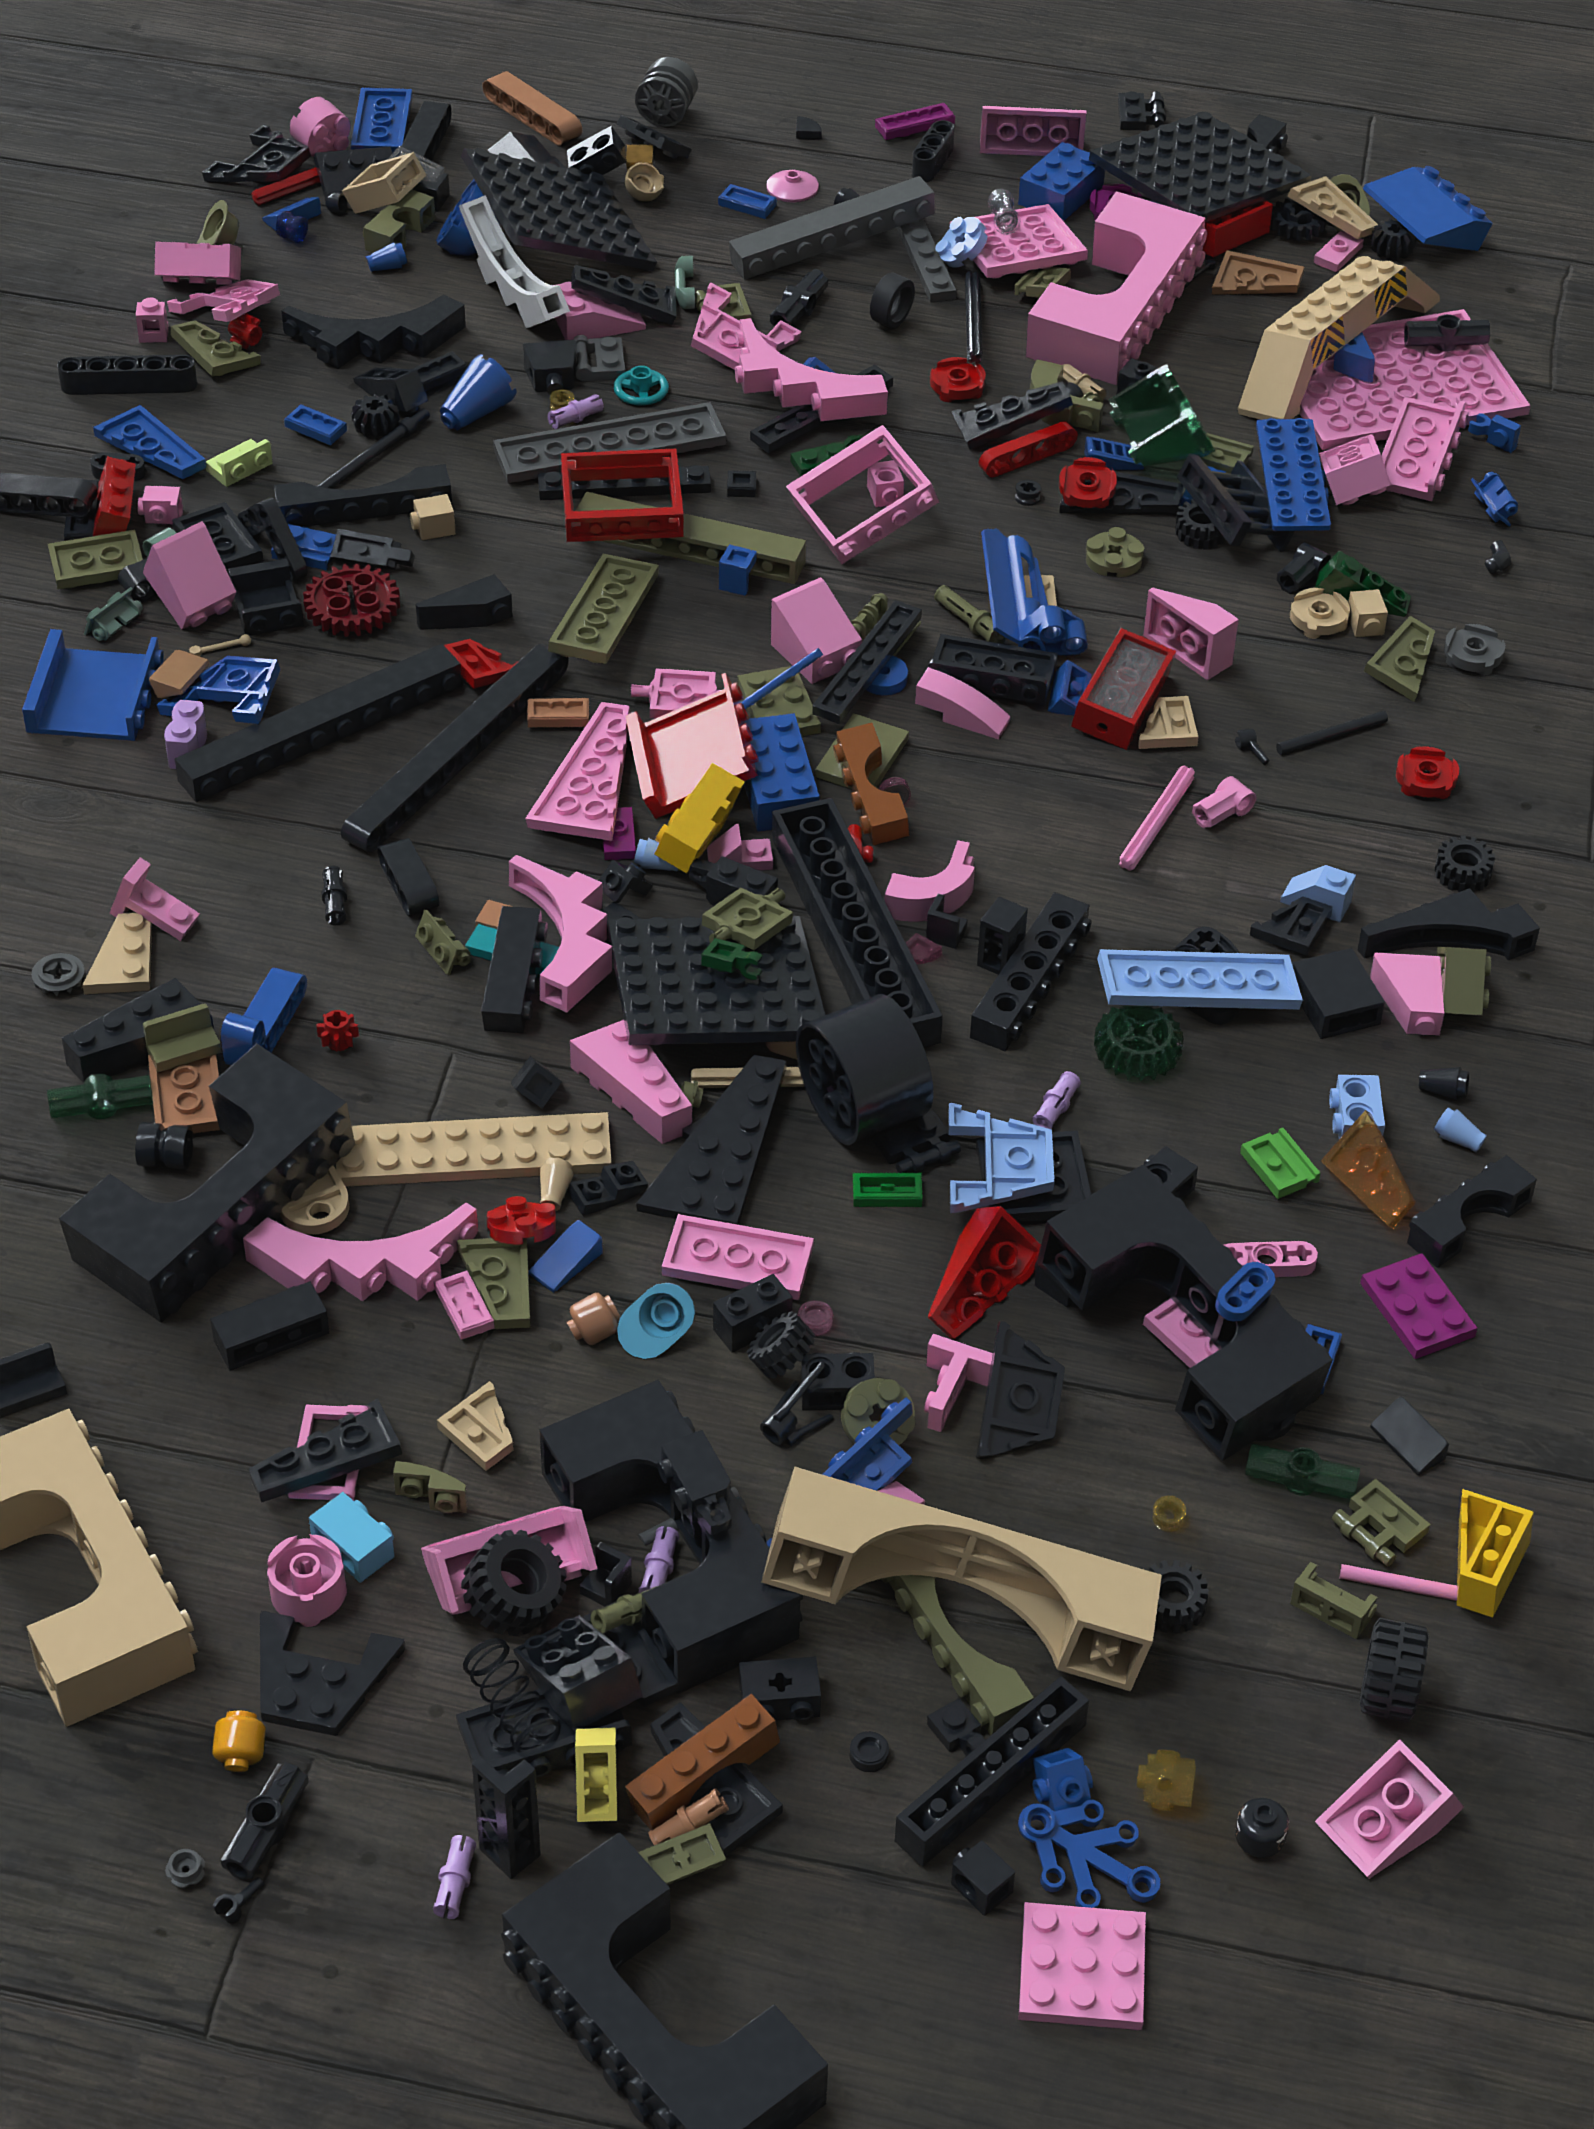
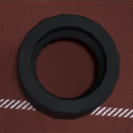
[870,272,915,329]

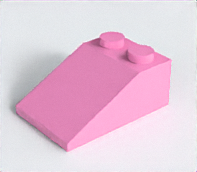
[553,282,646,340]
[1319,434,1391,505]
[1143,588,1239,680]
[1315,1740,1464,1879]

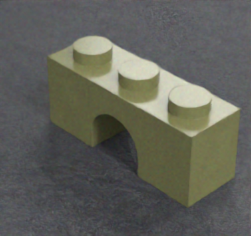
[363,190,435,253]

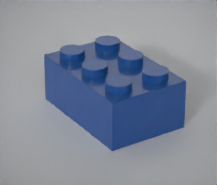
[1018,142,1105,221]

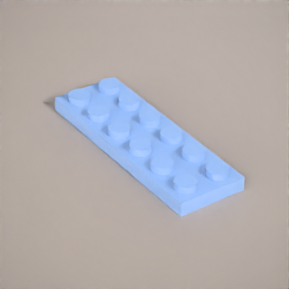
[1097,949,1303,1010]

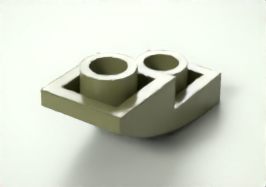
[393,1461,468,1513]

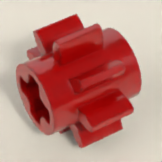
[228,313,262,349]
[316,1010,359,1051]

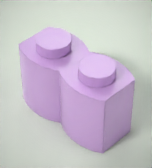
[164,700,207,769]

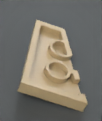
[1288,176,1378,239]
[82,913,152,994]

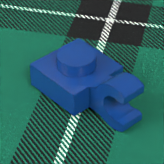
[1468,413,1521,453]

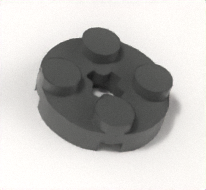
[1444,624,1505,676]

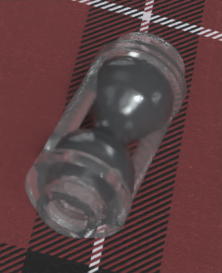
[988,188,1021,235]

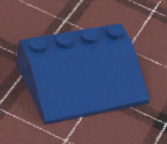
[1363,166,1493,251]

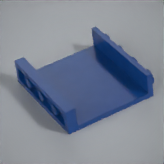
[22,629,164,741]

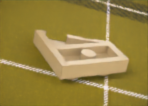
[1138,696,1198,749]
[437,1381,514,1471]

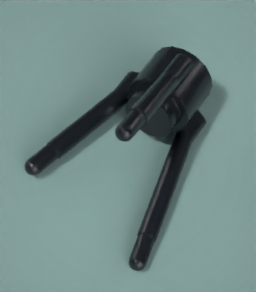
[760,1362,833,1446]

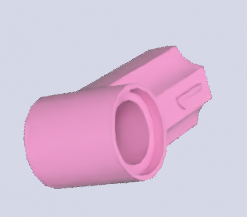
[1192,776,1257,829]

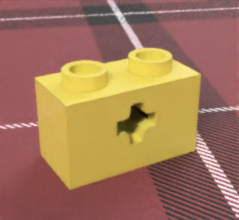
[575,1728,617,1822]

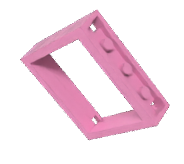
[786,425,939,564]

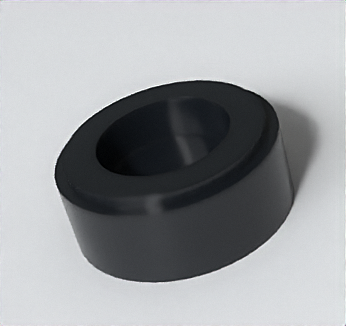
[849,1731,889,1772]

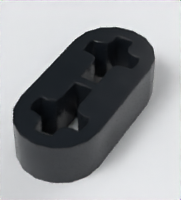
[90,452,145,481]

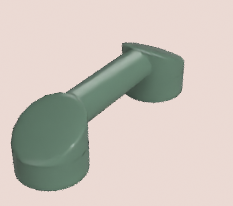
[674,256,695,310]

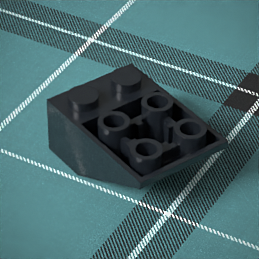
[513,1615,643,1732]

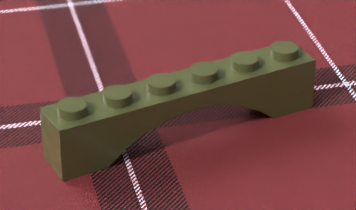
[881,1575,1034,1736]

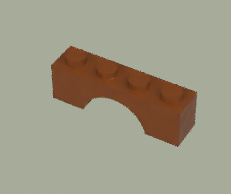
[833,722,909,845]
[625,1693,780,1830]

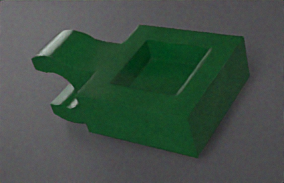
[701,938,762,980]

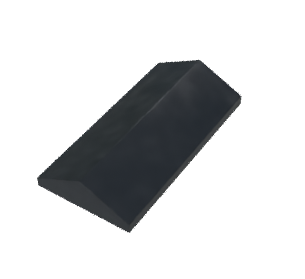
[488,132,560,167]

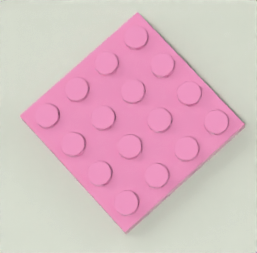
[950,204,1088,278]

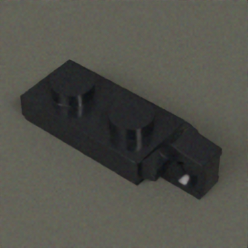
[331,529,415,570]

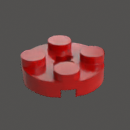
[930,357,986,402]
[1059,457,1117,508]
[1396,746,1459,799]
[487,1196,556,1245]

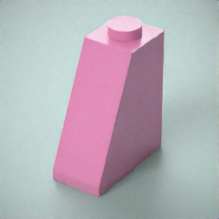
[1370,953,1444,1036]

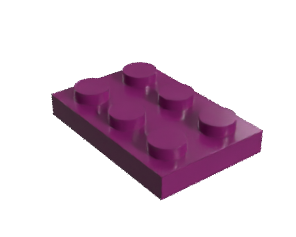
[1360,1253,1477,1359]

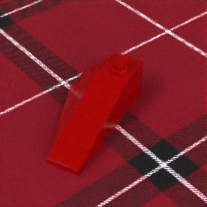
[928,1206,1041,1339]

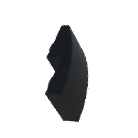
[568,1161,648,1215]

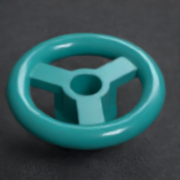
[614,366,669,406]

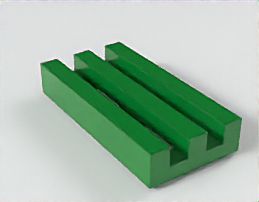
[852,1173,922,1207]

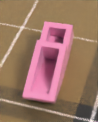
[915,667,1011,740]

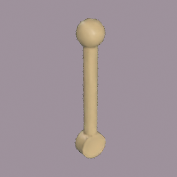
[189,634,251,657]

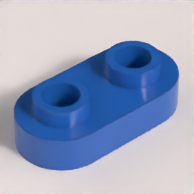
[1215,1262,1275,1321]

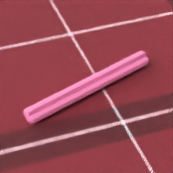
[1119,765,1195,871]

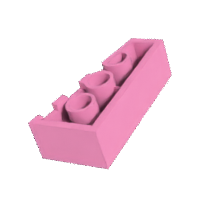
[570,1020,692,1144]

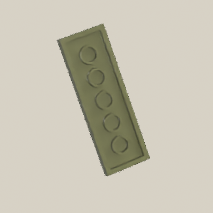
[548,553,659,664]

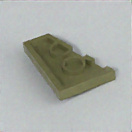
[171,320,261,377]
[1364,616,1435,702]
[457,1238,530,1329]

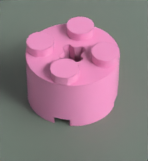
[290,97,350,157]
[267,1534,347,1627]

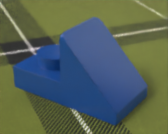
[1333,332,1375,382]

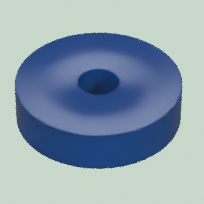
[866,656,908,695]

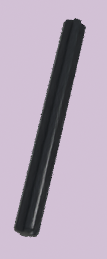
[965,271,983,364]

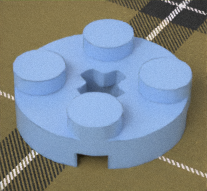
[935,217,987,268]

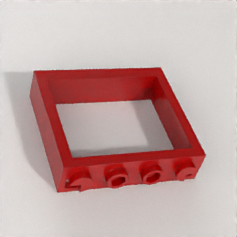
[561,449,684,542]

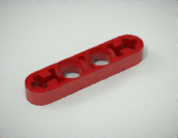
[979,422,1078,477]

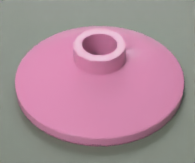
[767,170,819,202]

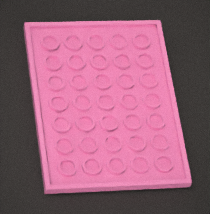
[1299,309,1530,450]

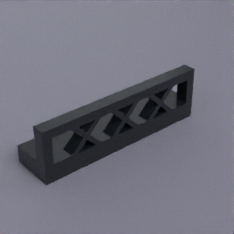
[472,1757,541,1879]

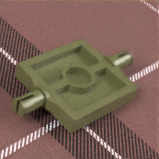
[702,888,793,950]

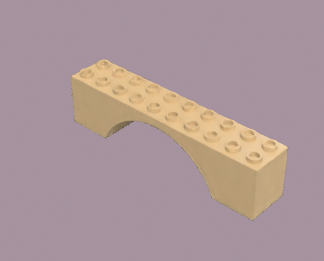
[761,1467,1162,1691]

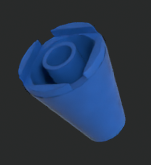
[440,354,517,430]

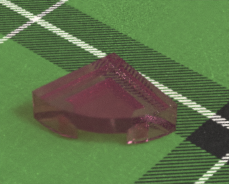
[906,933,942,964]

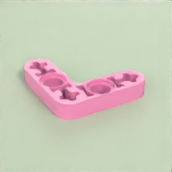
[1224,1241,1318,1277]

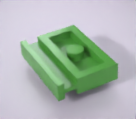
[1240,1128,1321,1199]

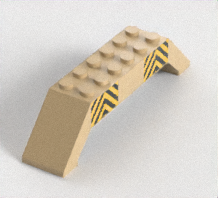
[1238,256,1440,420]

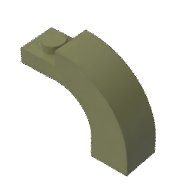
[1030,359,1104,432]

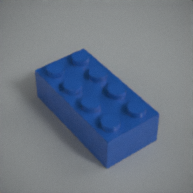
[744,713,820,832]

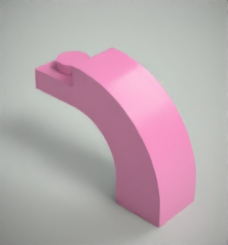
[885,840,975,922]

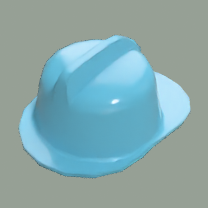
[617,1283,695,1359]

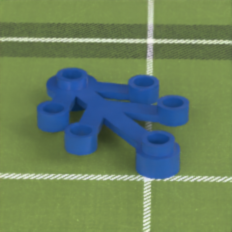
[1018,1800,1160,1908]

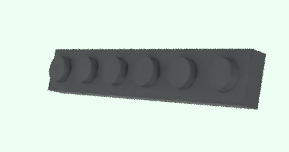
[897,219,956,302]

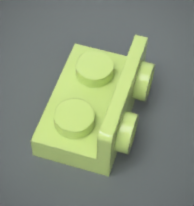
[206,439,273,487]

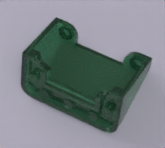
[1109,364,1216,466]

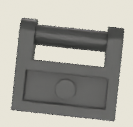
[573,335,625,381]

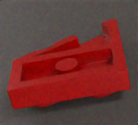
[444,639,518,689]

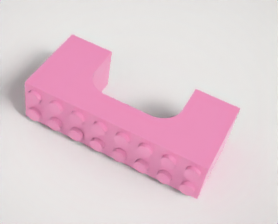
[1026,191,1207,385]

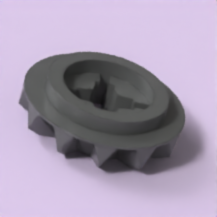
[32,953,85,996]

